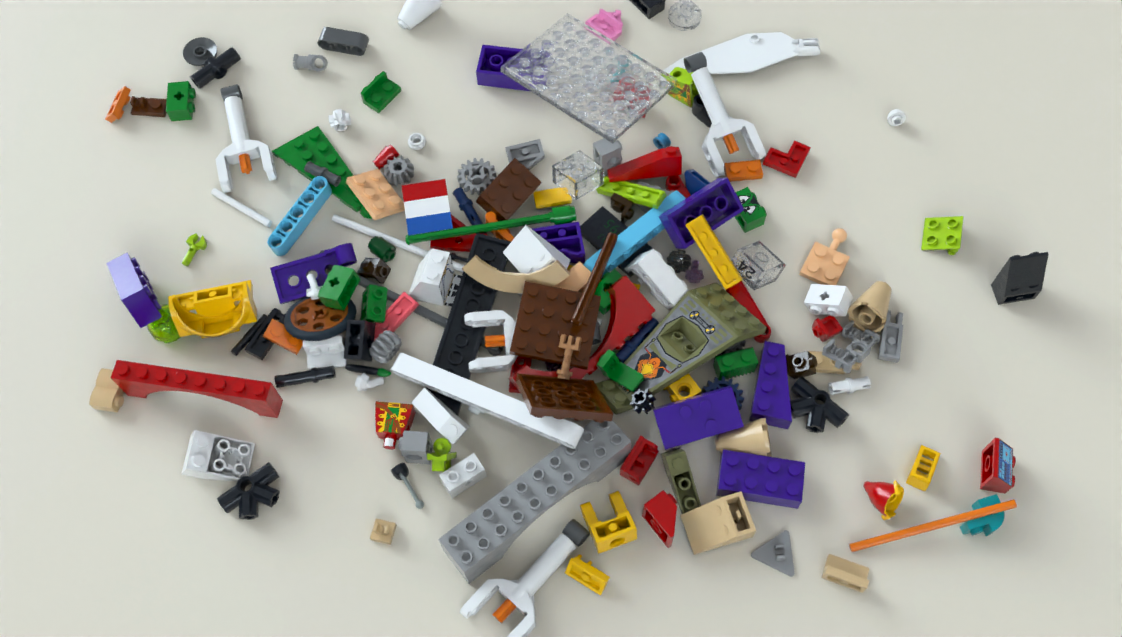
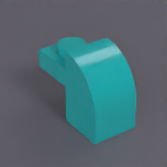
[960,494,1005,536]

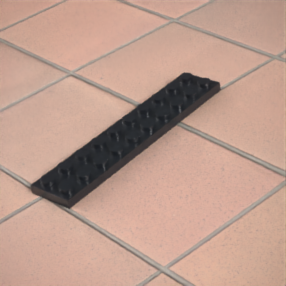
[425,233,511,415]

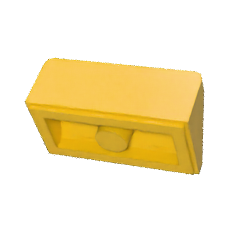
[533,186,572,209]

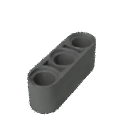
[317,27,369,56]

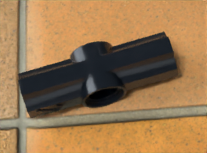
[190,47,241,88]

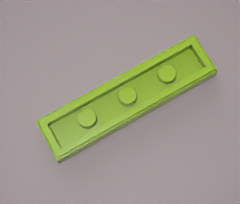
[596,176,667,209]

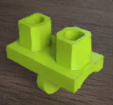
[427,438,457,472]

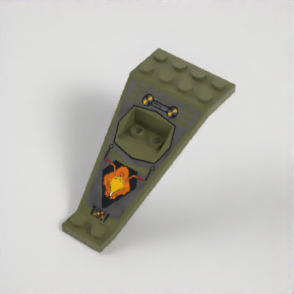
[596,282,767,415]

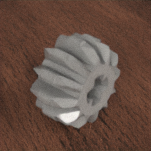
[384,155,414,187]
[369,330,402,364]

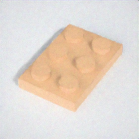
[346,169,405,221]

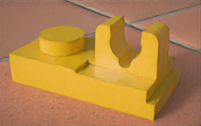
[565,554,610,596]

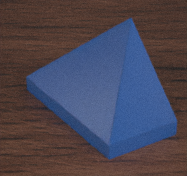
[684,169,710,195]

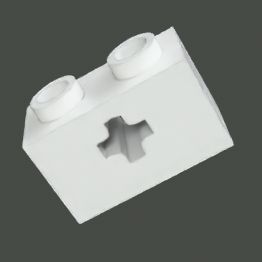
[804,284,853,317]
[439,453,487,498]

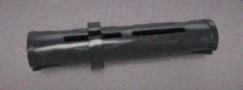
[274,366,336,388]

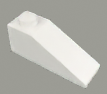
[412,387,470,444]

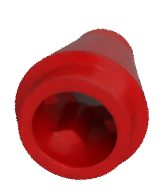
[372,144,400,170]

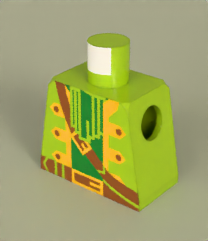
[660,67,699,107]

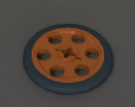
[284,297,357,341]

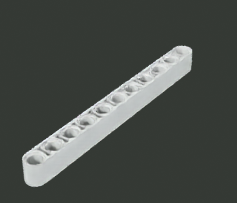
[391,353,584,449]

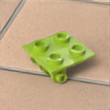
[921,216,964,255]

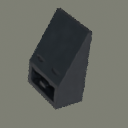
[991,252,1049,305]

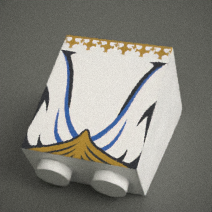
[408,249,455,306]

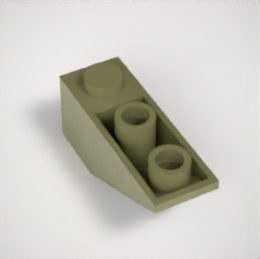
[661,448,701,514]

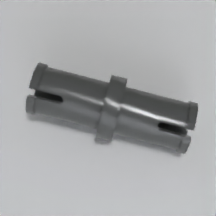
[304,161,341,187]

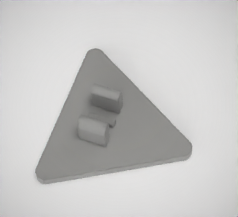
[751,530,795,577]

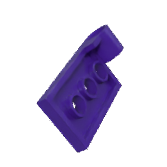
[270,243,357,305]

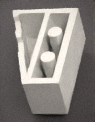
[624,249,689,309]

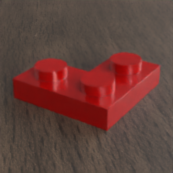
[763,140,811,178]

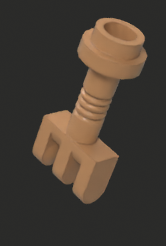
[556,334,582,380]

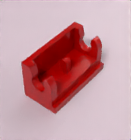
[620,435,659,486]

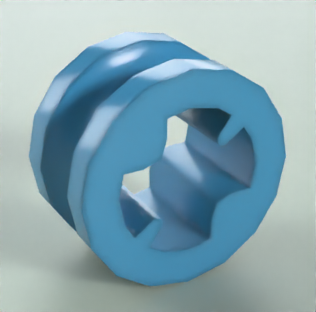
[653,133,671,149]

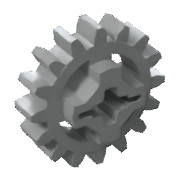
[457,158,497,195]

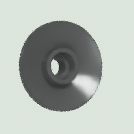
[183,37,217,66]

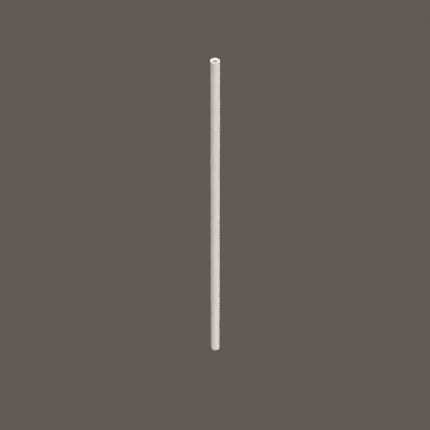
[332,214,603,327]

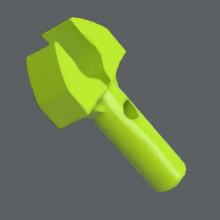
[182,233,207,266]

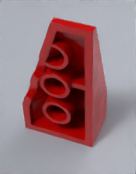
[607,146,682,182]

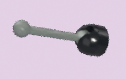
[391,463,424,509]

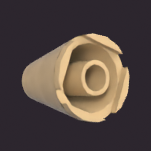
[847,281,892,333]
[715,418,772,457]

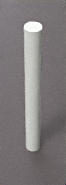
[211,188,272,227]

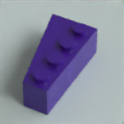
[749,341,792,429]

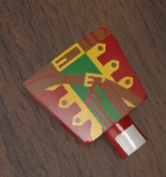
[375,401,416,450]

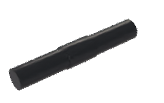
[231,314,267,356]

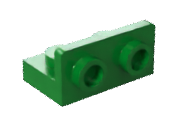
[361,71,401,113]
[360,284,387,323]

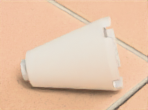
[397,0,442,30]

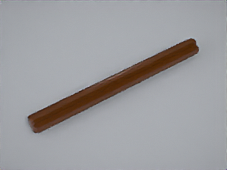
[571,232,618,326]

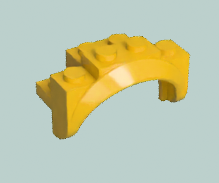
[168,280,257,339]

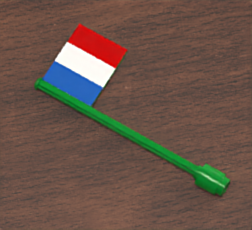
[401,179,576,245]

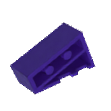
[532,222,585,264]

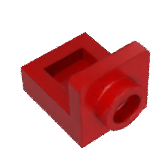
[812,315,843,342]

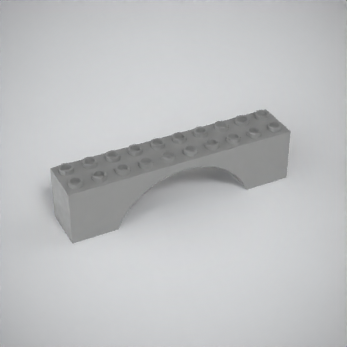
[438,420,631,584]

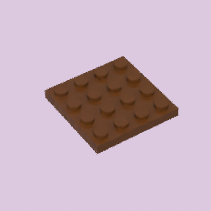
[509,281,601,370]
[516,373,613,423]

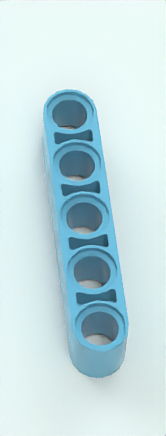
[267,176,332,256]

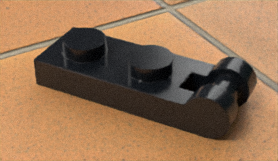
[245,308,286,360]

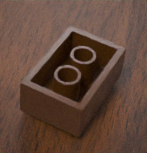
[475,158,542,221]

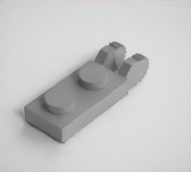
[878,310,903,363]

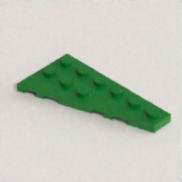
[272,126,361,212]

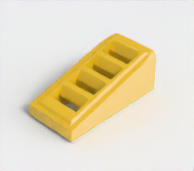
[906,445,941,491]

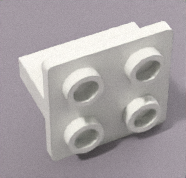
[303,331,347,370]

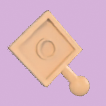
[799,228,850,285]

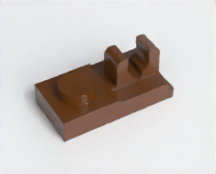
[130,96,167,117]

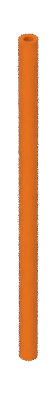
[849,499,1017,552]

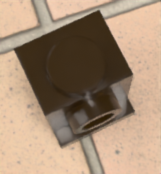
[786,351,817,379]

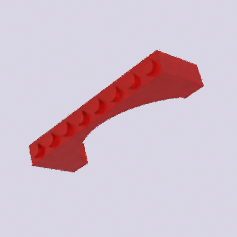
[508,275,656,393]
[111,360,283,418]

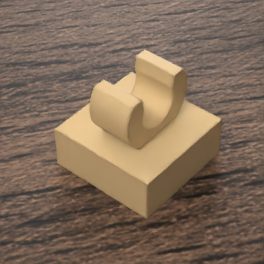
[370,518,397,545]

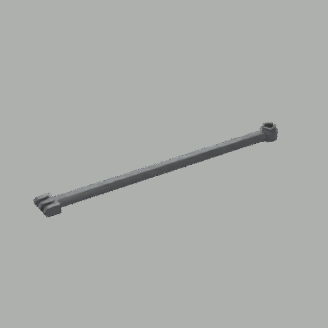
[320,250,503,356]

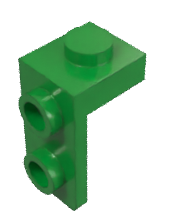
[597,349,644,392]

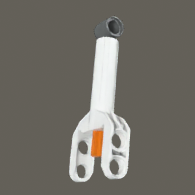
[684,52,766,178]
[215,84,277,193]
[464,310,601,373]
[460,519,590,637]

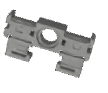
[822,320,881,373]

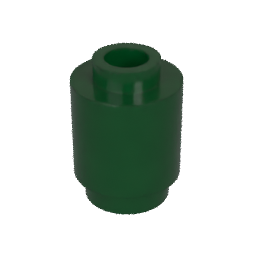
[368,236,396,262]

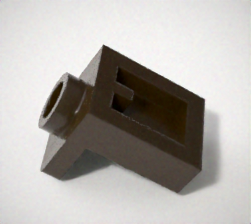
[611,193,635,224]

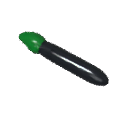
[345,364,391,377]

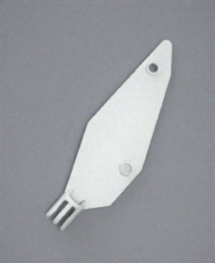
[663,32,820,74]

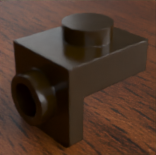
[357,257,391,284]

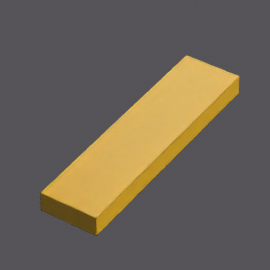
[686,214,743,290]

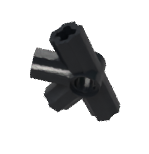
[790,376,849,433]
[217,462,280,520]

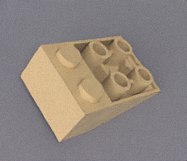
[680,491,756,555]

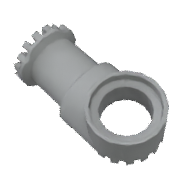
[293,54,328,71]

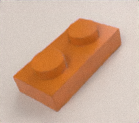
[105,86,131,123]
[724,160,763,182]
[262,319,303,355]

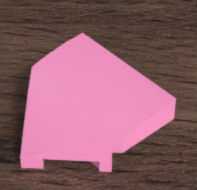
[585,9,623,44]

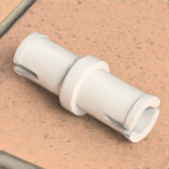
[828,376,871,395]

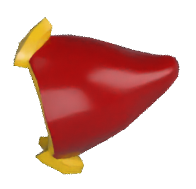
[863,480,904,520]

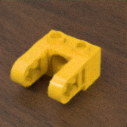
[580,491,637,554]

